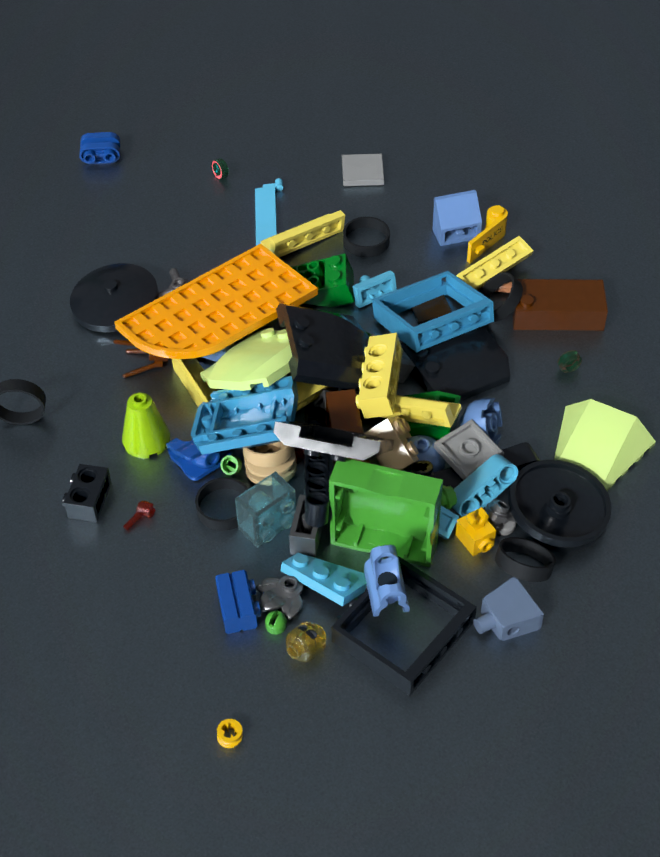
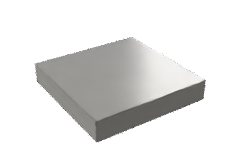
[342,154,384,186]
[433,419,504,480]

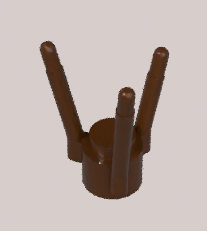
[113,339,168,378]

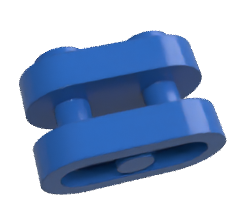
[79,132,120,164]

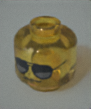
[286,621,326,663]

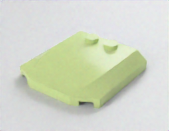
[200,328,292,391]

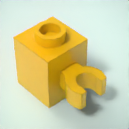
[455,507,496,556]

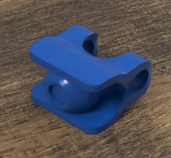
[166,438,231,481]

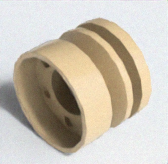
[243,442,297,487]

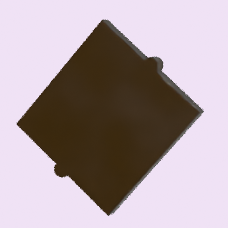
[411,295,452,325]

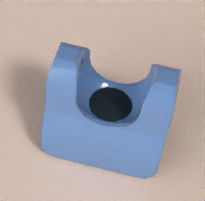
[364,545,410,617]

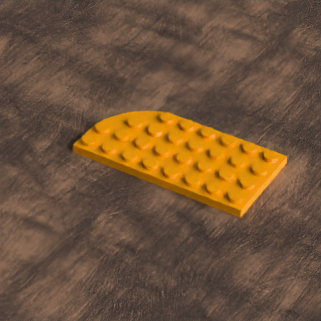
[115,244,318,359]

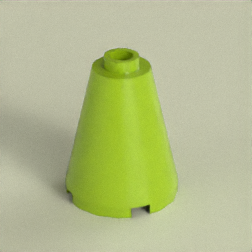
[122,392,171,459]

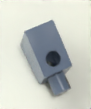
[473,577,544,641]

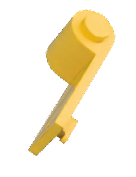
[467,205,508,263]

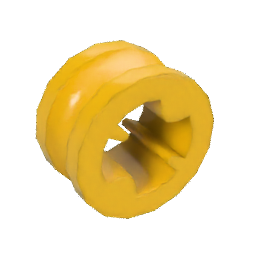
[217,719,243,748]

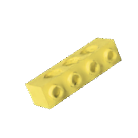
[356,333,403,419]

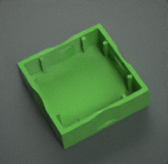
[329,458,443,568]

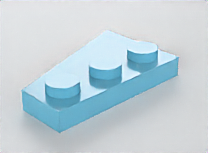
[280,552,367,607]

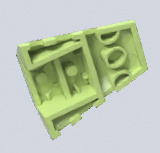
[554,399,656,491]

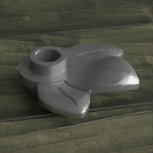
[256,575,303,620]

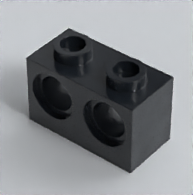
[62,464,112,523]

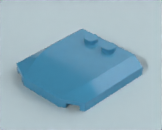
[190,376,298,455]

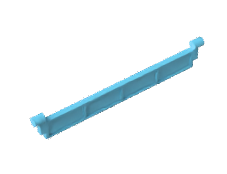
[255,178,283,246]

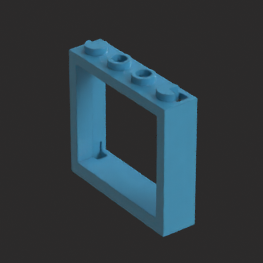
[372,271,494,352]

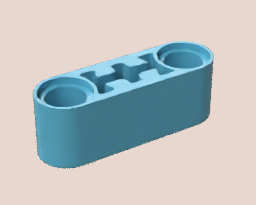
[452,454,518,517]

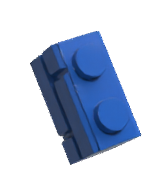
[215,570,261,634]

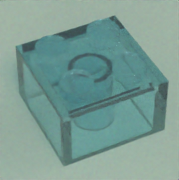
[235,471,296,548]

